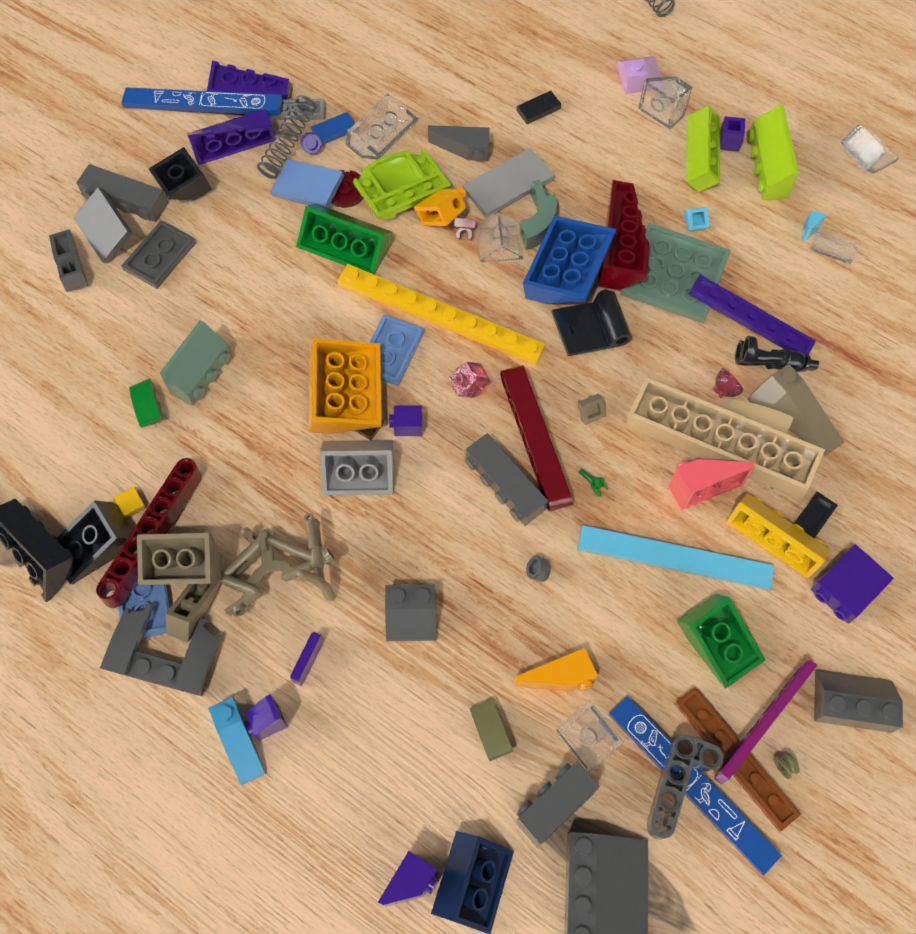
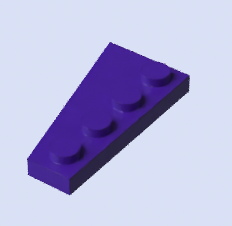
[207,60,290,99]

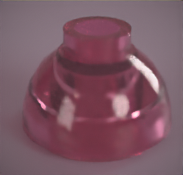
[712,368,743,399]

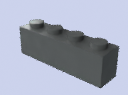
[76,164,168,222]
[465,433,548,526]

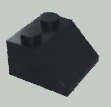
[149,147,212,200]

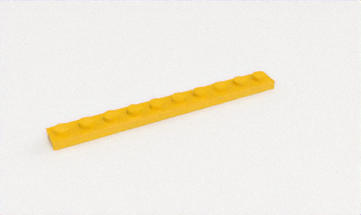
[337,264,545,366]

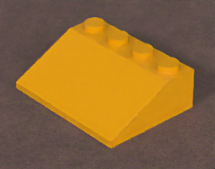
[308,338,382,434]

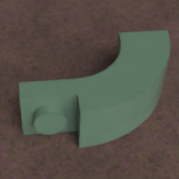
[520,180,557,250]

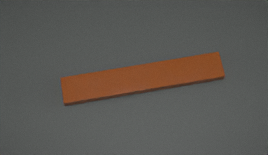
[674,687,801,832]

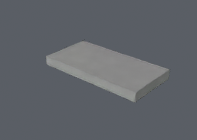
[463,148,555,218]

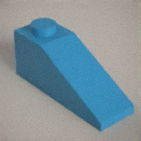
[208,697,266,785]

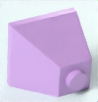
[616,56,664,94]

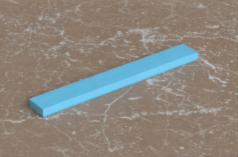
[577,525,774,590]

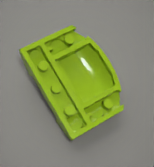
[353,150,451,219]

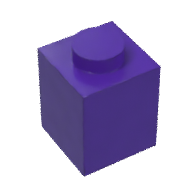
[720,116,745,151]
[389,405,422,436]

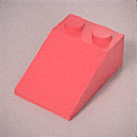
[669,459,755,510]

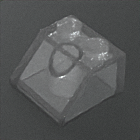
[638,76,692,130]
[841,124,899,174]

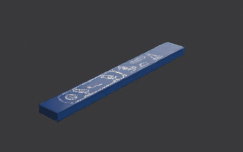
[121,87,283,115]
[608,696,782,875]

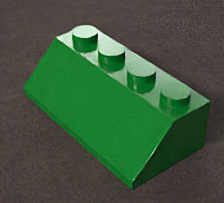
[296,204,392,275]

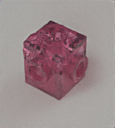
[449,362,491,398]

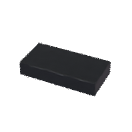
[517,91,562,124]
[794,492,838,538]

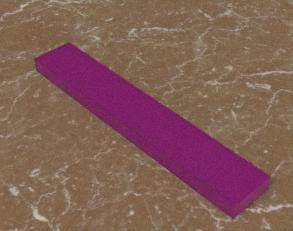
[714,659,818,785]

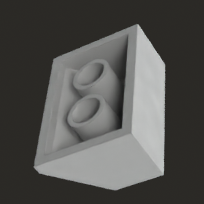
[320,440,394,495]

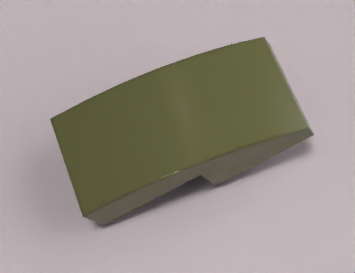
[470,699,514,761]

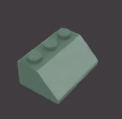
[160,320,231,406]

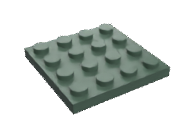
[620,223,731,323]

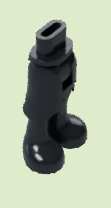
[735,336,819,372]

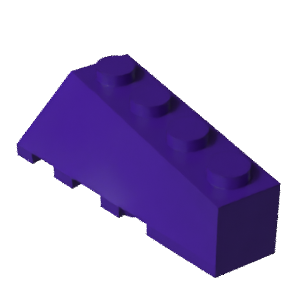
[187,109,276,166]

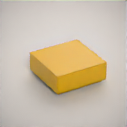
[113,487,146,519]

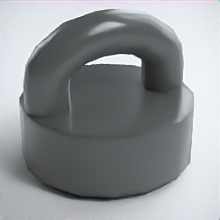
[526,555,550,582]

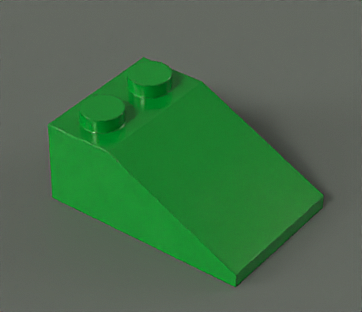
[677,594,766,688]

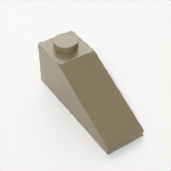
[166,575,222,642]

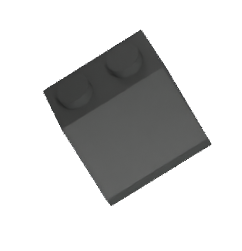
[385,584,436,642]

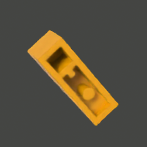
[514,648,598,691]

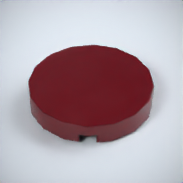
[331,170,364,208]

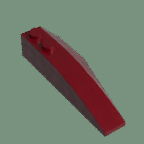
[598,180,650,290]

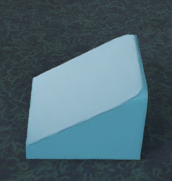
[683,207,710,231]
[802,211,826,241]

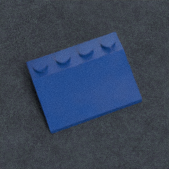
[523,215,616,304]

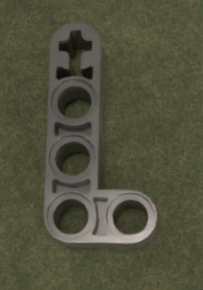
[647,735,723,840]

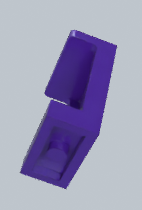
[811,544,894,624]

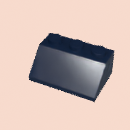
[431,831,514,934]

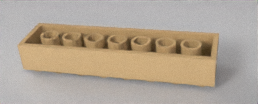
[626,377,825,500]

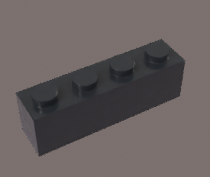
[0,498,74,602]

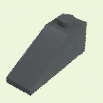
[428,125,490,161]

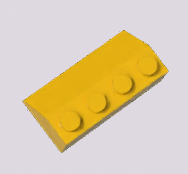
[726,493,830,579]

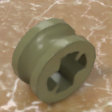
[774,752,800,779]

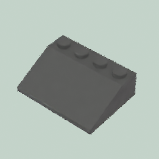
[564,832,648,934]

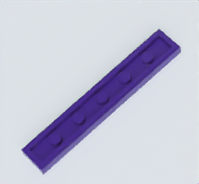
[688,274,816,355]

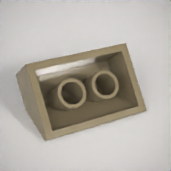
[137,533,221,585]

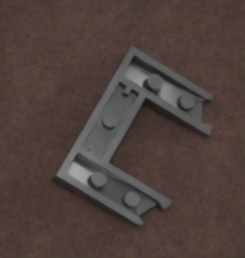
[100,604,222,697]

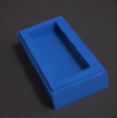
[311,112,357,145]

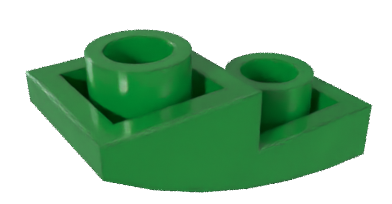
[129,378,162,428]

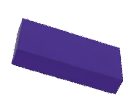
[290,632,324,686]

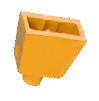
[414,186,466,226]

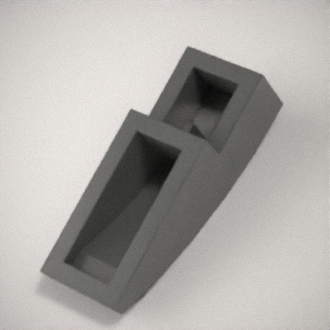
[49,229,88,292]

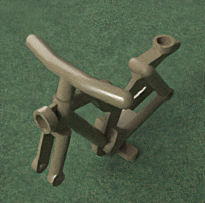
[220,513,335,617]

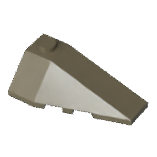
[747,364,844,456]

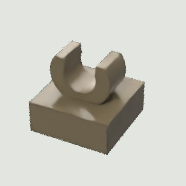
[578,393,606,425]

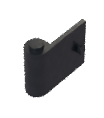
[551,289,632,356]

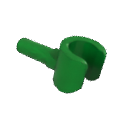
[579,469,608,496]

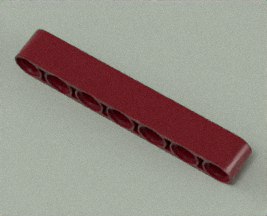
[500,365,573,512]
[96,458,201,608]

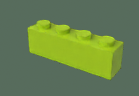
[686,105,720,192]

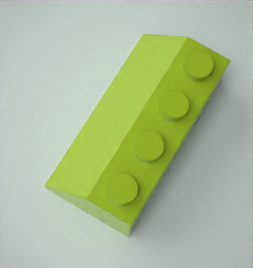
[747,105,799,200]

